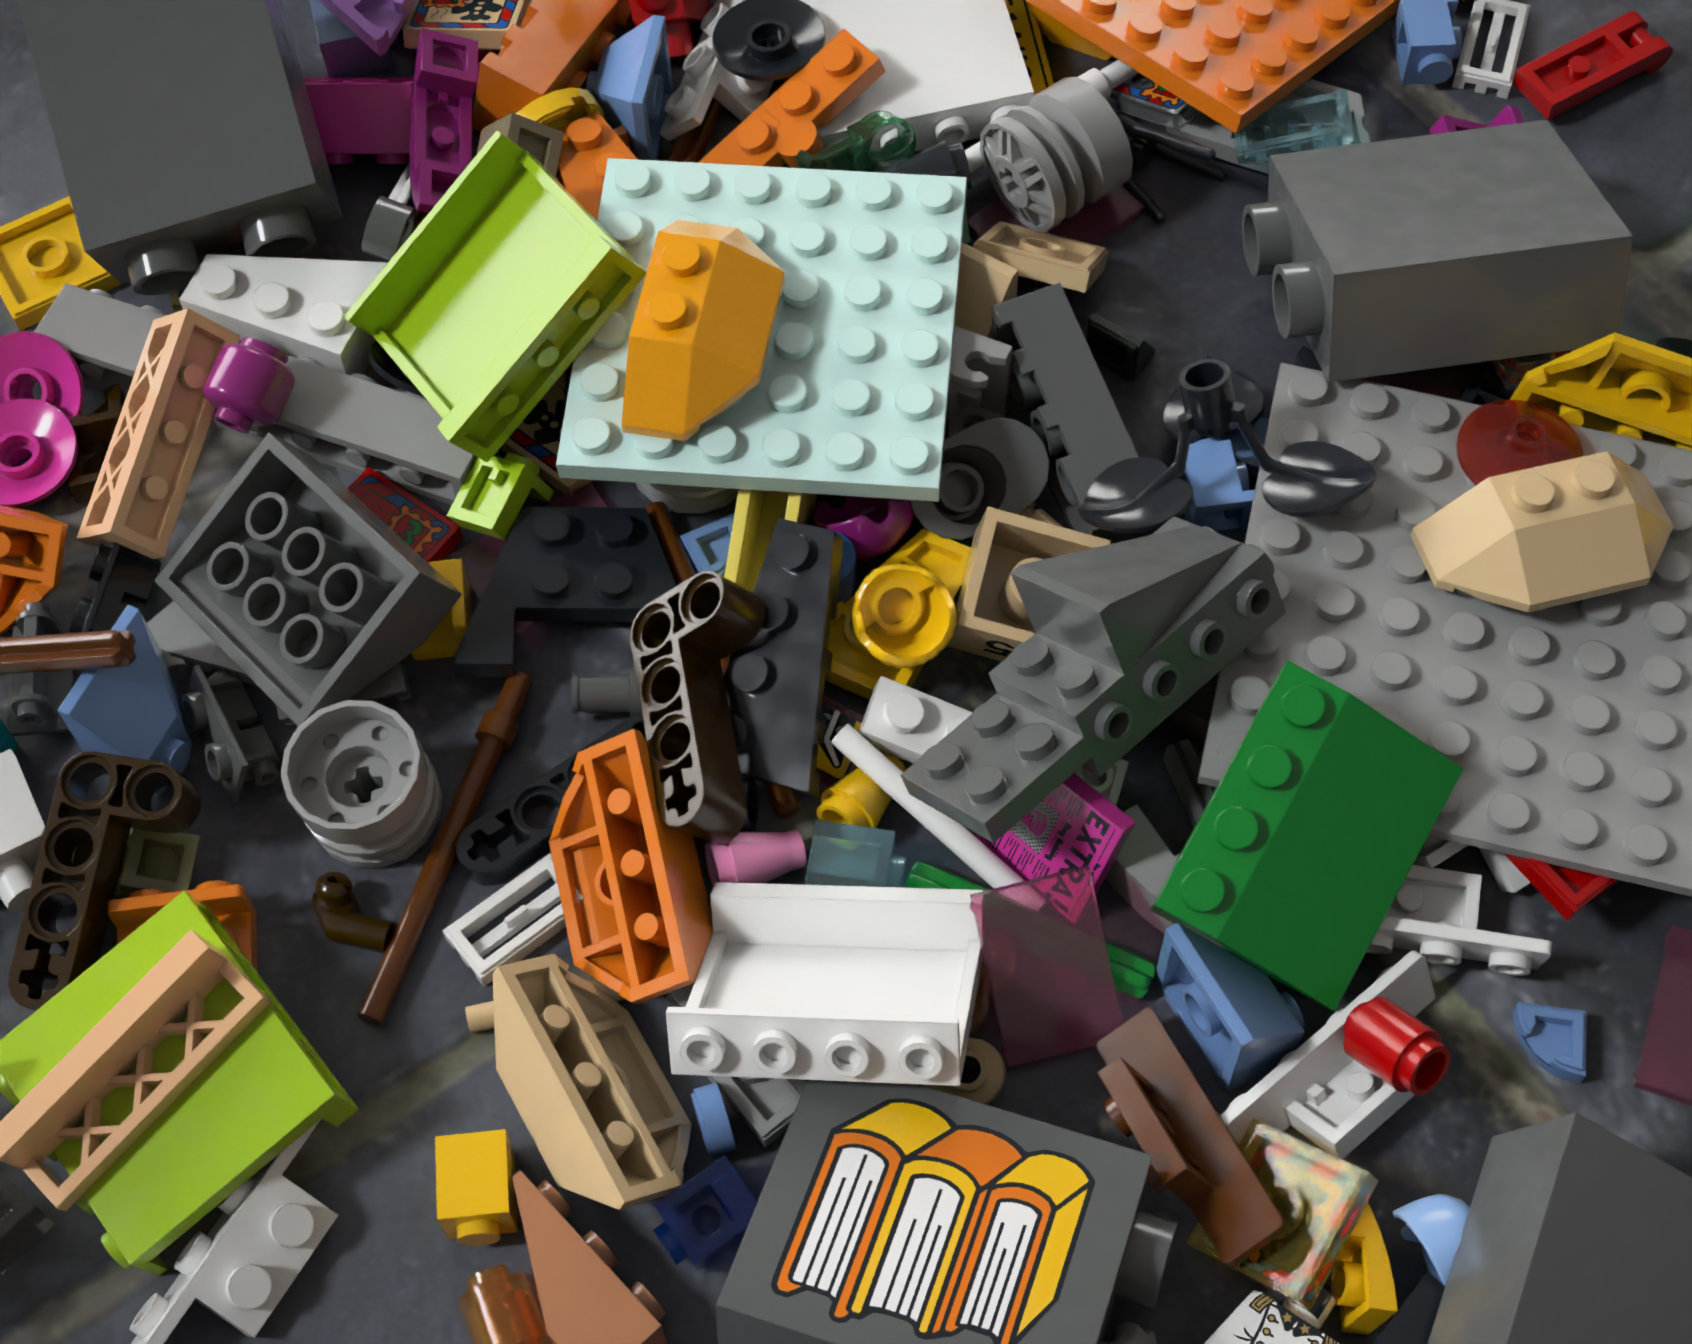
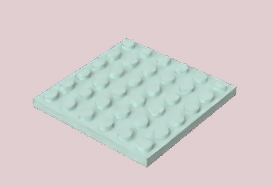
[556,158,967,502]

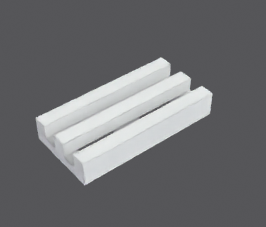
[1452,0,1531,99]
[443,853,584,987]

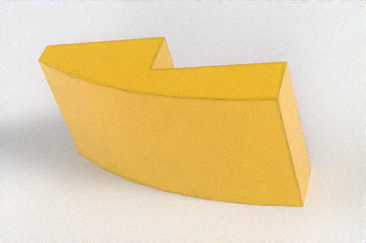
[1300,1165,1398,1335]

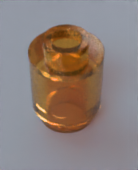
[457,1265,549,1344]

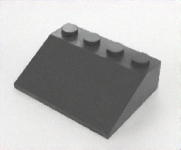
[154,432,462,726]

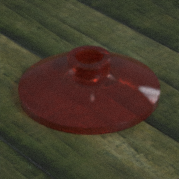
[1456,399,1583,485]

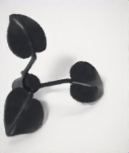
[1077,354,1377,534]

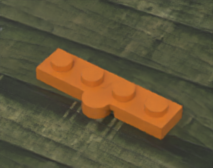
[698,29,886,168]

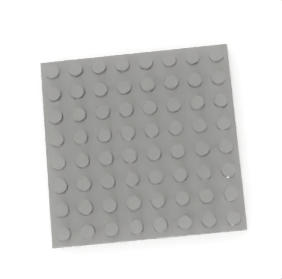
[1197,362,1692,897]

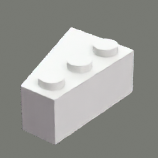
[179,254,388,375]

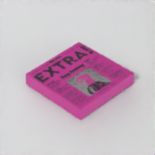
[976,773,1136,923]

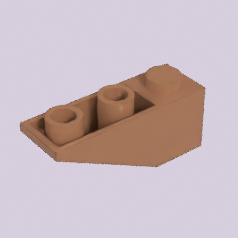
[512,1170,668,1344]

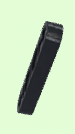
[456,712,646,886]

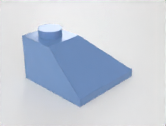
[586,15,674,161]
[57,605,193,797]
[1154,923,1305,1094]

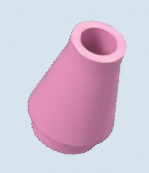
[704,829,807,888]

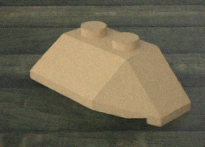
[1410,451,1674,613]
[492,954,692,1210]

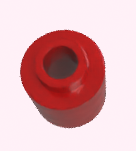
[1343,997,1451,1096]

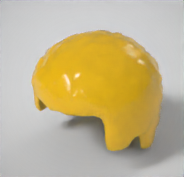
[851,564,957,669]

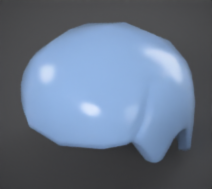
[1393,1194,1470,1287]

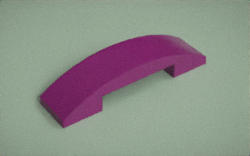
[409,28,478,213]

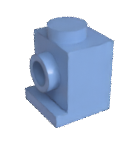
[1392,0,1462,85]
[1179,438,1255,536]

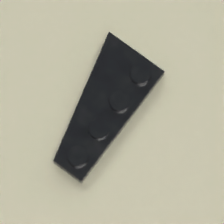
[724,518,844,798]

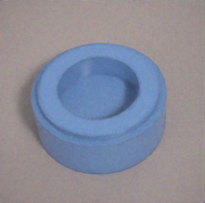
[690,1082,736,1157]

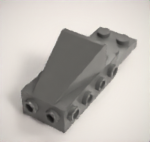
[900,516,1286,843]

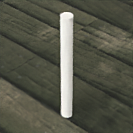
[831,724,1046,911]

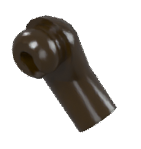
[312,872,396,954]

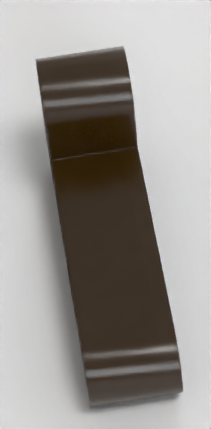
[630,570,765,845]
[8,751,201,1011]

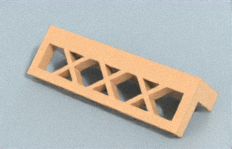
[76,308,240,559]
[0,930,271,1212]

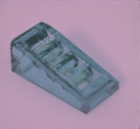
[1234,89,1356,164]

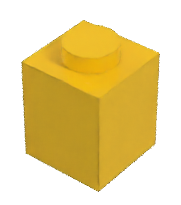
[435,1129,519,1246]

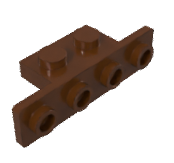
[1097,1007,1288,1267]

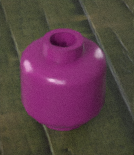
[203,337,296,434]

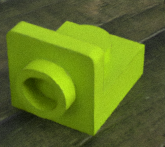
[446,452,554,540]

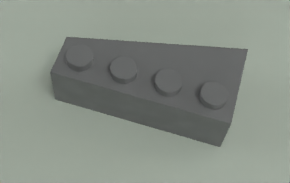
[991,282,1157,544]

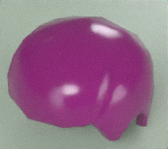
[812,496,913,562]

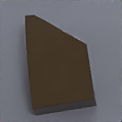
[69,384,125,503]

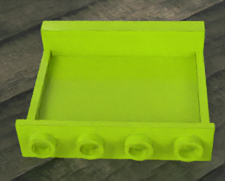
[344,130,647,462]
[0,890,358,1276]

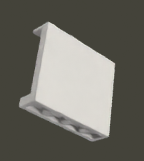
[800,0,1034,170]
[666,882,985,1086]

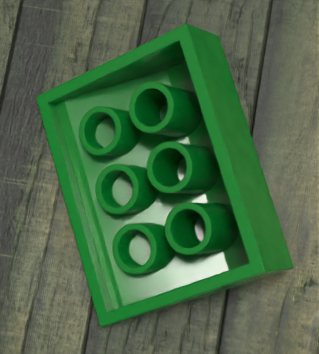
[1150,660,1464,1011]

